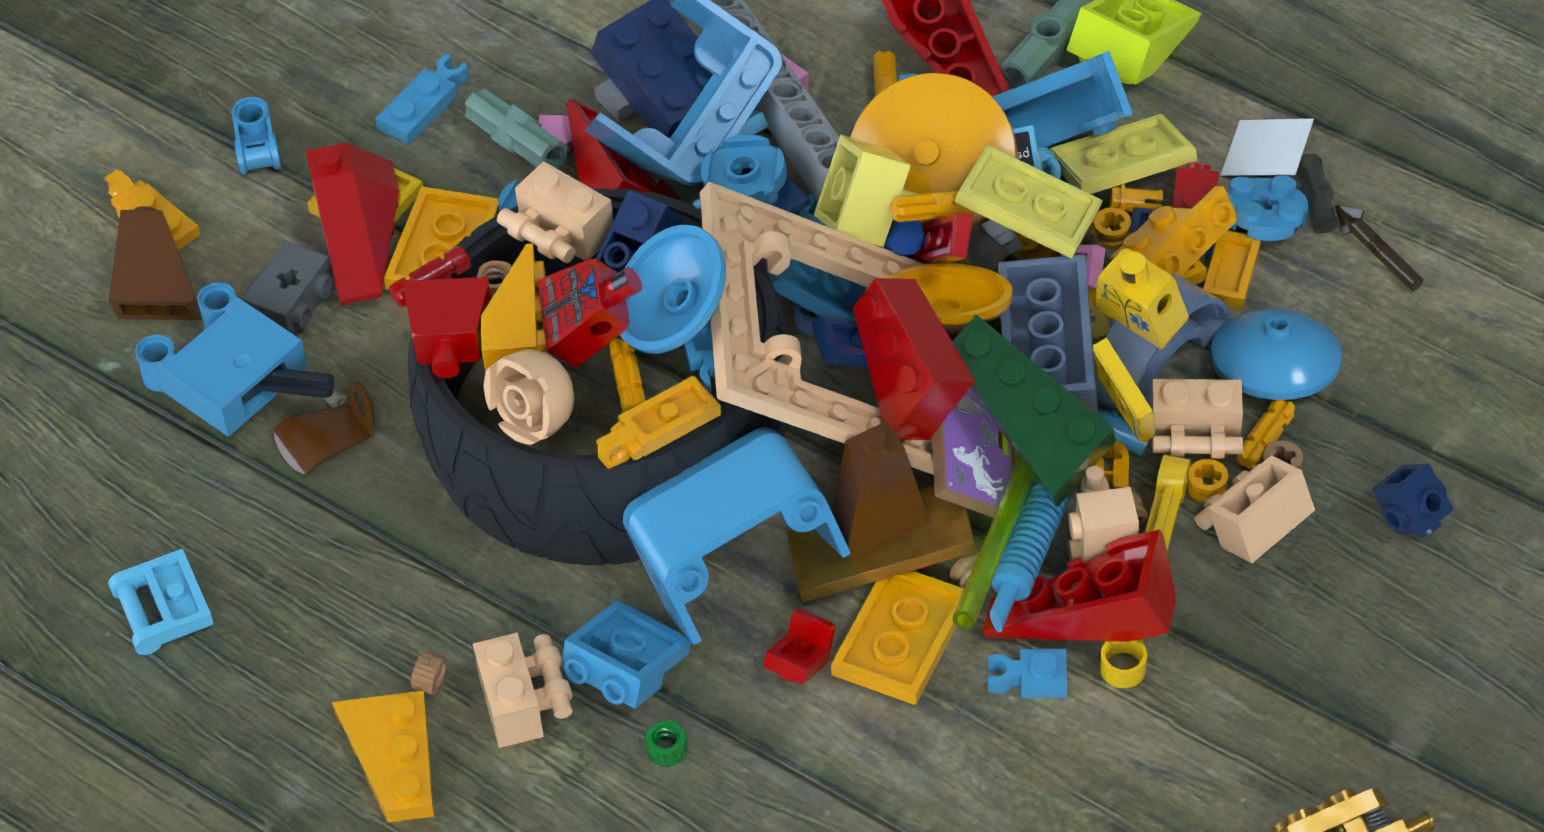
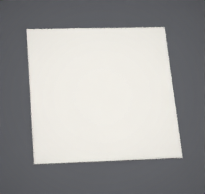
[1220,118,1314,176]

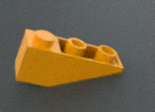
[481,243,548,373]

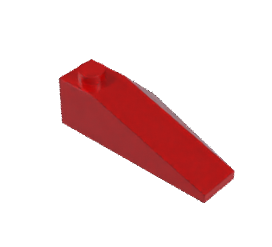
[881,0,1009,97]
[566,98,681,201]
[305,142,400,306]
[982,529,1177,642]

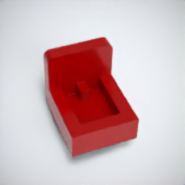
[1172,163,1219,209]
[763,608,836,685]

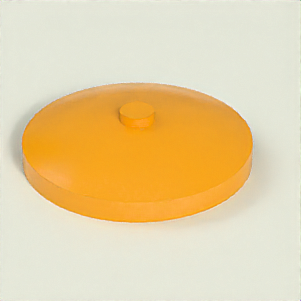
[851,73,1018,234]

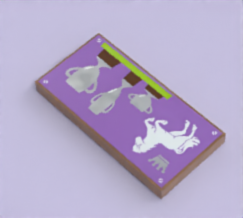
[932,389,1015,523]

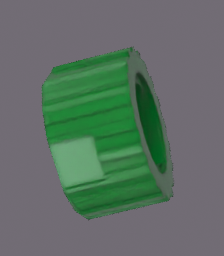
[645,720,688,767]

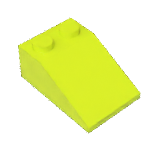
[1067,0,1202,85]

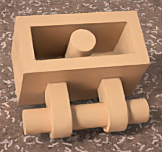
[497,161,613,263]
[1151,379,1243,459]
[1194,455,1315,563]
[1068,466,1139,562]
[473,632,572,748]

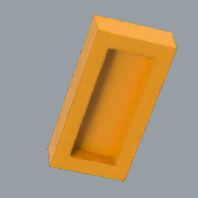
[1203,231,1261,310]

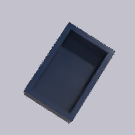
[591,0,713,138]

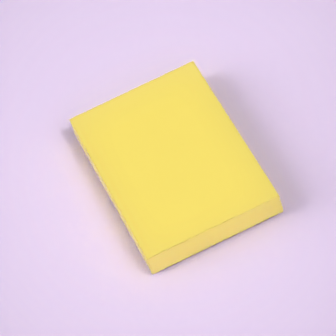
[1049,114,1197,194]
[954,145,1103,259]

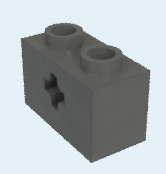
[241,241,335,336]

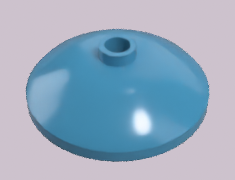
[620,225,726,354]
[1211,308,1342,400]

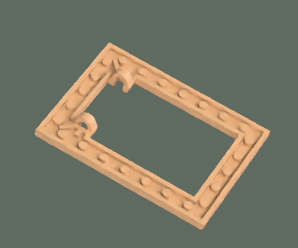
[700,182,1027,504]

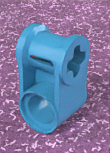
[232,97,281,176]

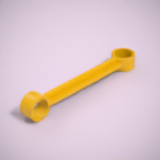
[1100,454,1191,688]

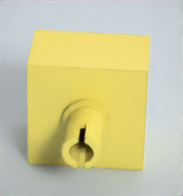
[814,134,923,247]

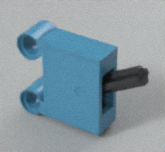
[135,282,334,437]

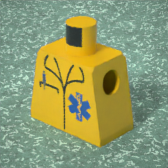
[1096,248,1189,350]

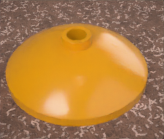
[887,263,1013,335]

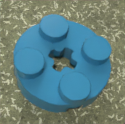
[701,135,787,205]
[1227,175,1308,241]

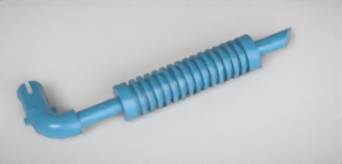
[990,409,1149,633]

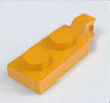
[104,169,201,250]
[596,376,721,469]

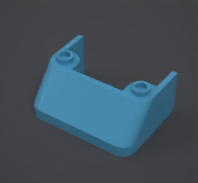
[585,0,782,186]
[993,51,1133,147]
[623,427,851,645]

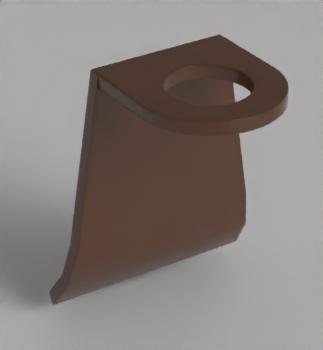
[273,381,374,475]

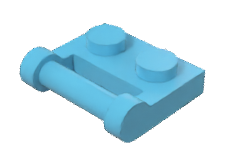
[108,548,214,655]

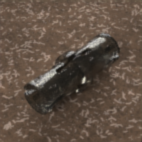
[1297,154,1338,234]

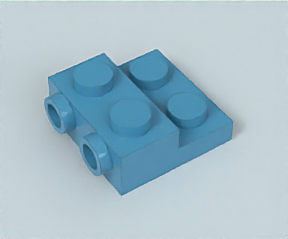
[560,600,691,709]

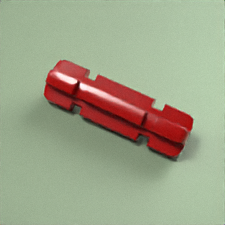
[389,246,471,308]

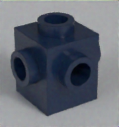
[1372,464,1454,537]

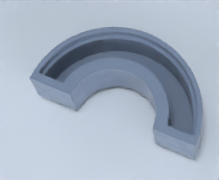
[1095,274,1229,416]

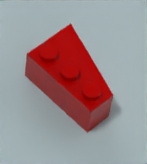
[852,278,975,440]

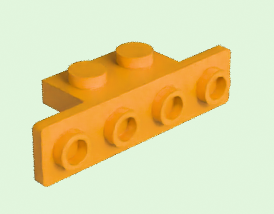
[1110,186,1237,276]

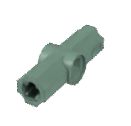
[1000,0,1091,88]
[465,88,568,170]

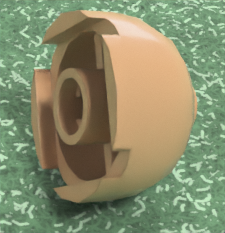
[483,349,575,445]

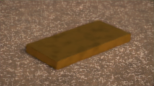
[786,486,977,602]

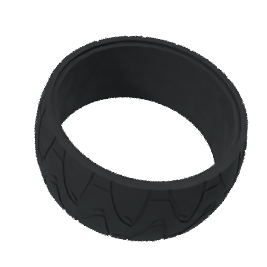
[407,188,789,565]

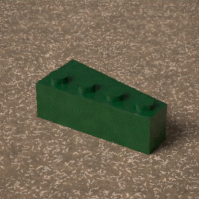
[952,315,1116,508]

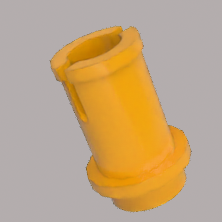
[1110,184,1163,214]

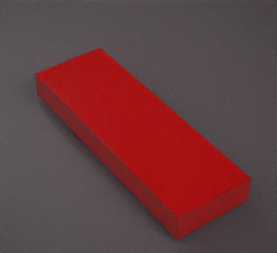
[913,212,973,264]

